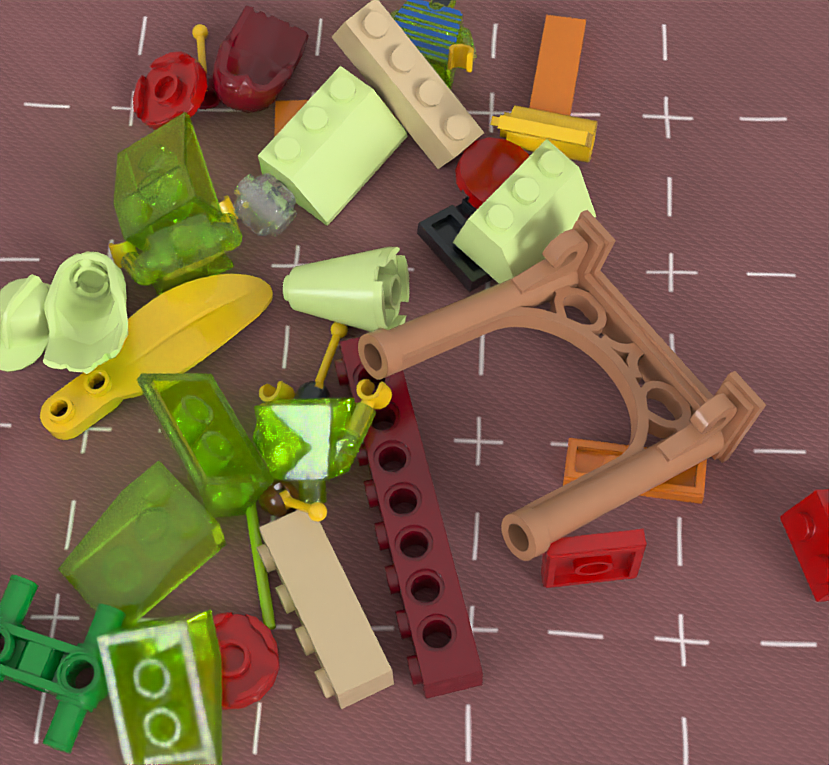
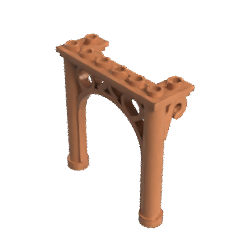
[358,210,766,561]

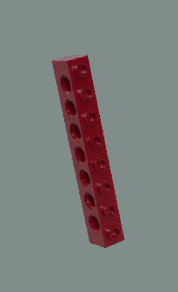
[334,337,483,699]

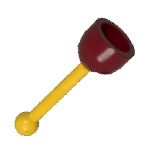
[192,24,221,110]

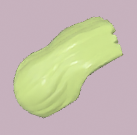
[43,251,128,374]

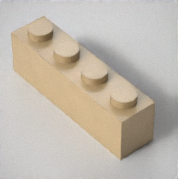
[332,0,484,169]
[256,510,394,709]

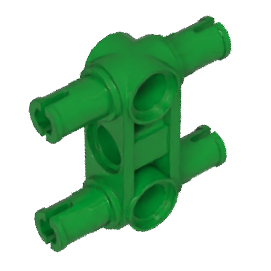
[0,575,126,754]

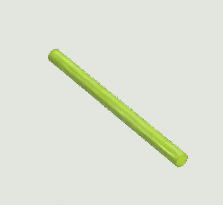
[240,475,276,630]

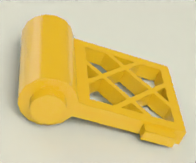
[490,105,597,163]

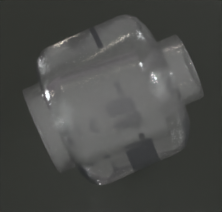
[233,173,298,237]

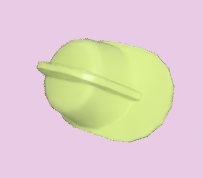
[0,274,51,372]

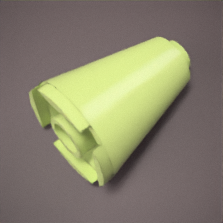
[283,247,410,332]

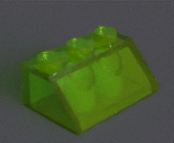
[137,373,274,518]

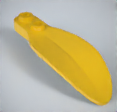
[40,274,273,440]

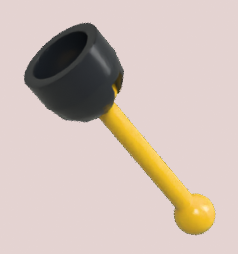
[291,322,348,420]

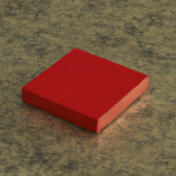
[541,529,646,588]

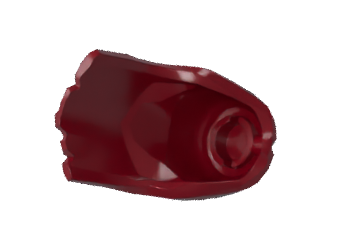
[213,5,309,113]

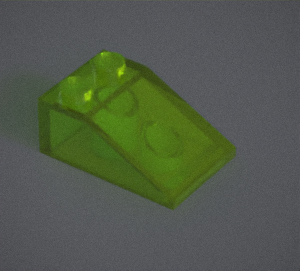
[113,112,223,257]
[58,461,227,637]
[97,609,222,765]

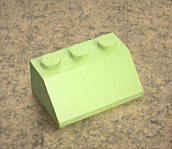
[258,66,407,226]
[453,139,596,284]

